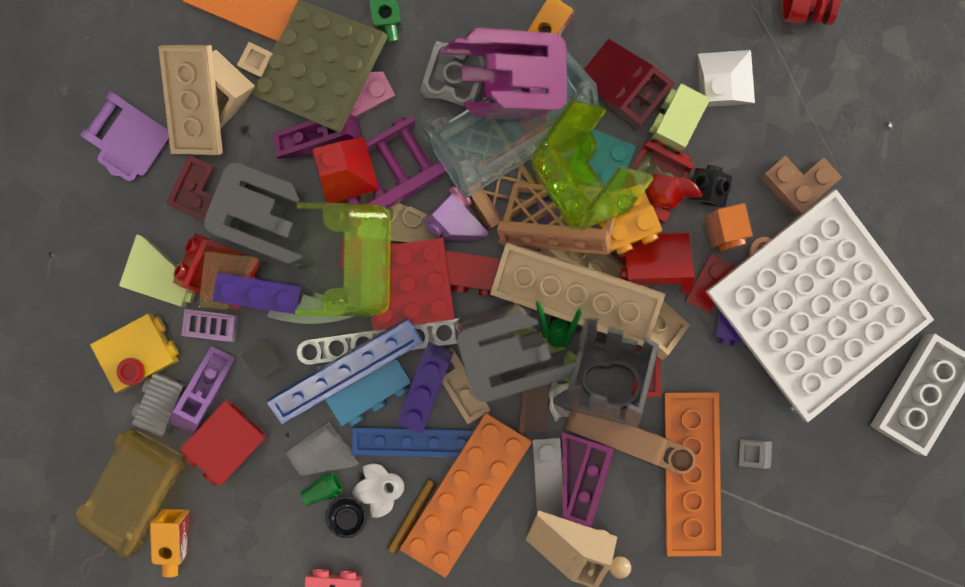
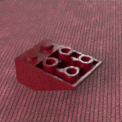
[575,39,675,130]

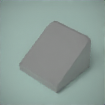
[739,439,772,469]

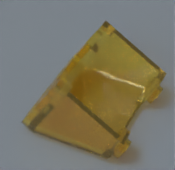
[75,428,187,560]

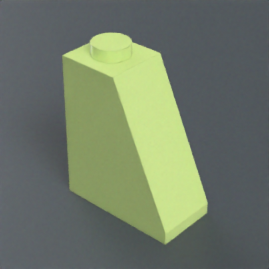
[119,235,196,307]

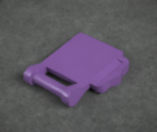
[80,91,169,181]

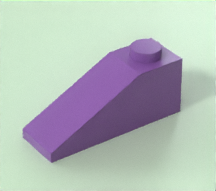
[170,346,235,435]

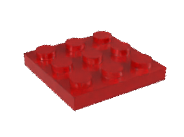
[362,238,455,330]

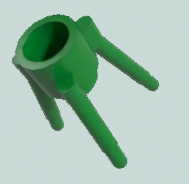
[536,301,583,347]

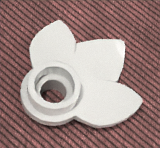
[352,463,404,518]

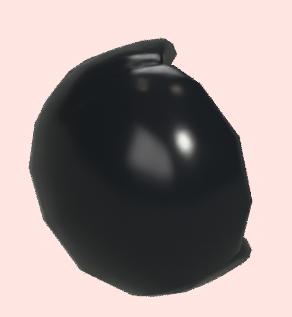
[325,496,367,538]

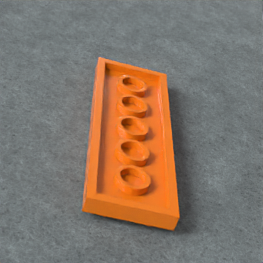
[664,392,721,556]
[400,412,532,578]

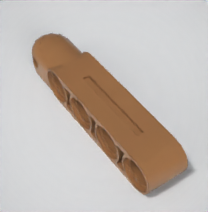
[564,411,696,474]

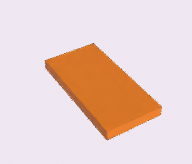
[182,0,298,42]

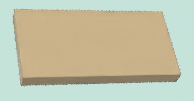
[158,45,223,155]

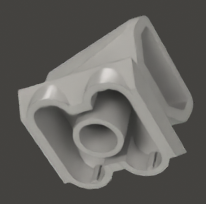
[420,41,486,106]

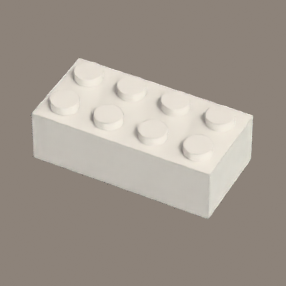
[870,334,965,456]

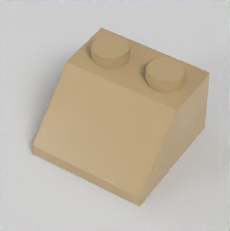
[212,50,255,129]

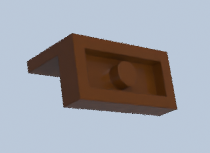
[518,384,550,433]

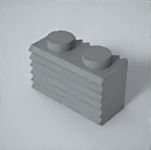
[131,373,188,437]

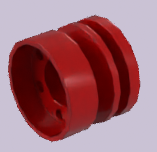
[782,0,841,25]

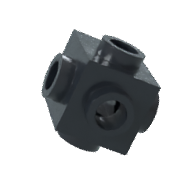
[688,165,732,208]

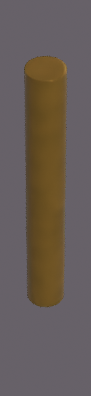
[386,479,437,554]

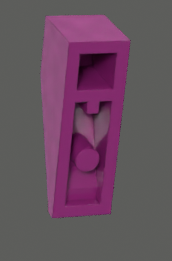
[273,113,361,159]

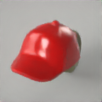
[633,151,702,209]

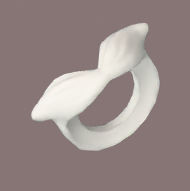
[548,382,570,422]

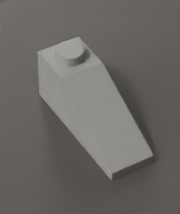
[531,436,563,518]

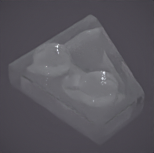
[285,421,360,476]

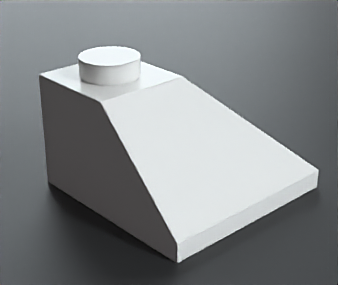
[697,50,755,107]

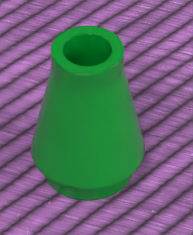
[301,472,343,506]

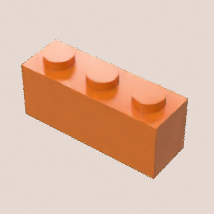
[704,203,753,252]

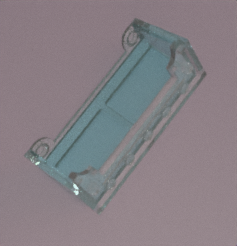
[422,50,600,199]

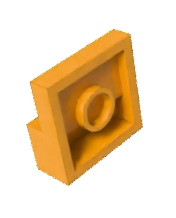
[591,182,663,255]

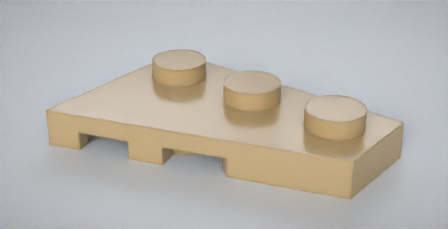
[356,192,437,244]

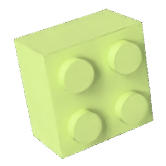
[649,84,711,153]

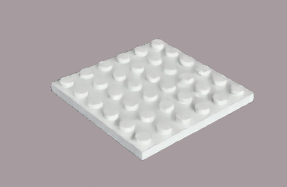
[706,189,934,422]

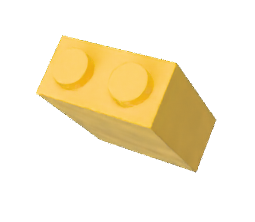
[90,314,179,393]

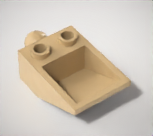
[526,511,631,587]

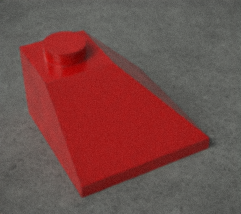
[311,137,379,205]

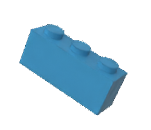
[325,358,412,427]

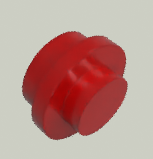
[117,358,145,385]

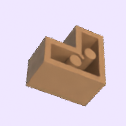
[759,155,842,216]

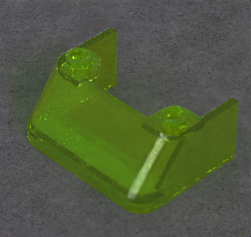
[531,98,654,230]
[295,203,391,316]

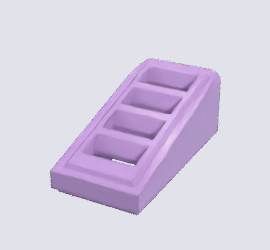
[181,309,239,342]

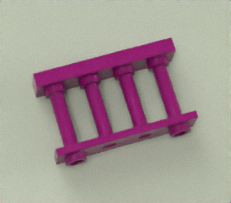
[345,116,446,230]

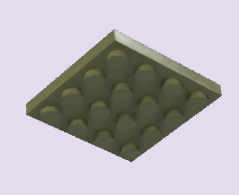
[251,0,388,134]

